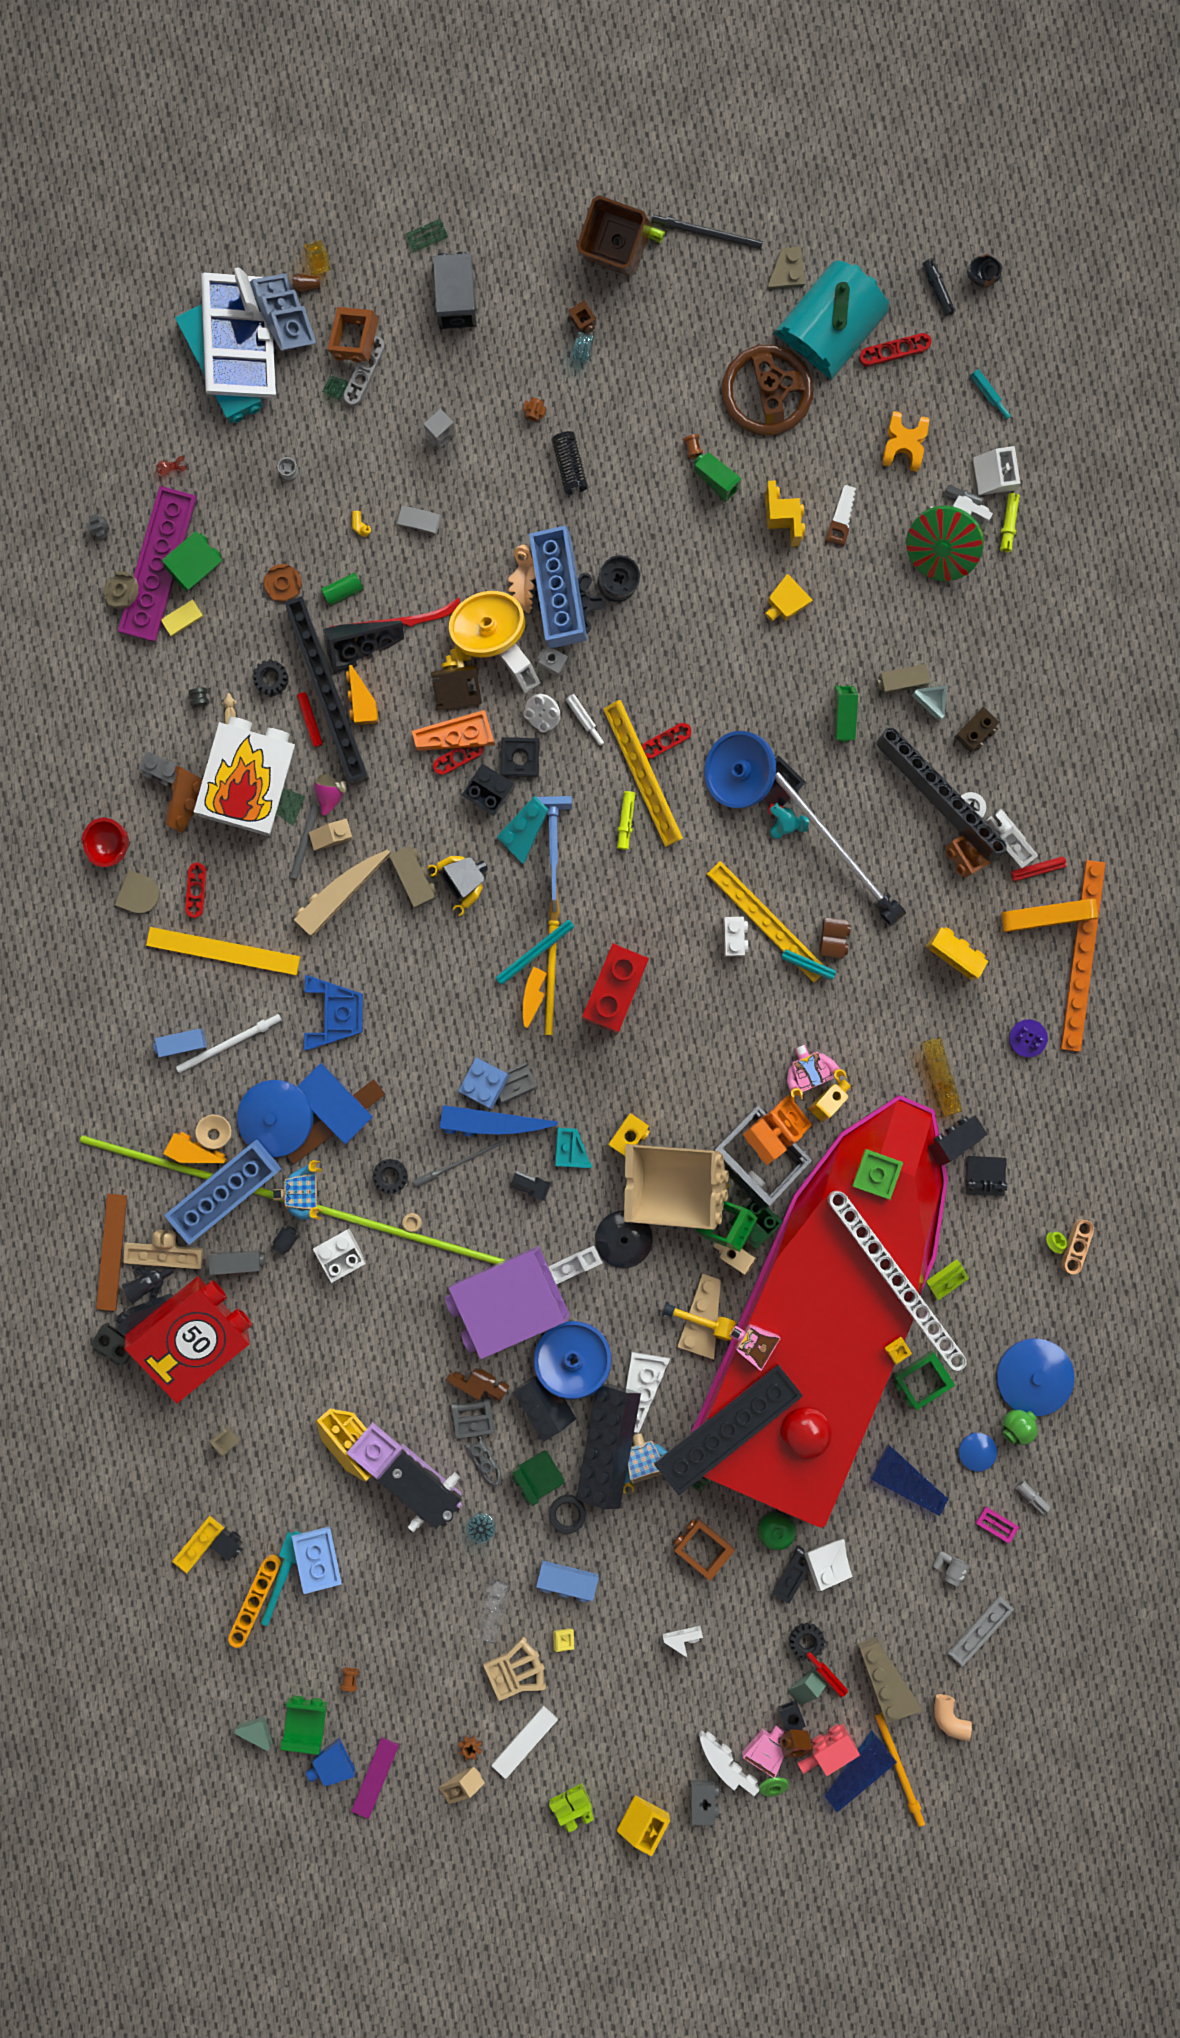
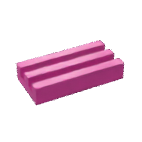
[975,1506,1019,1544]

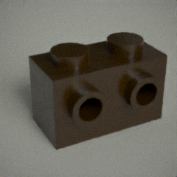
[954,707,1000,753]

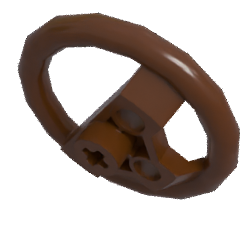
[722,345,813,435]

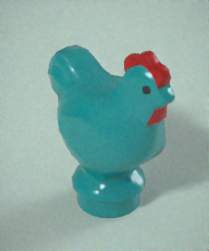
[767,803,809,839]

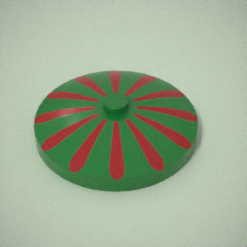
[906,505,984,581]

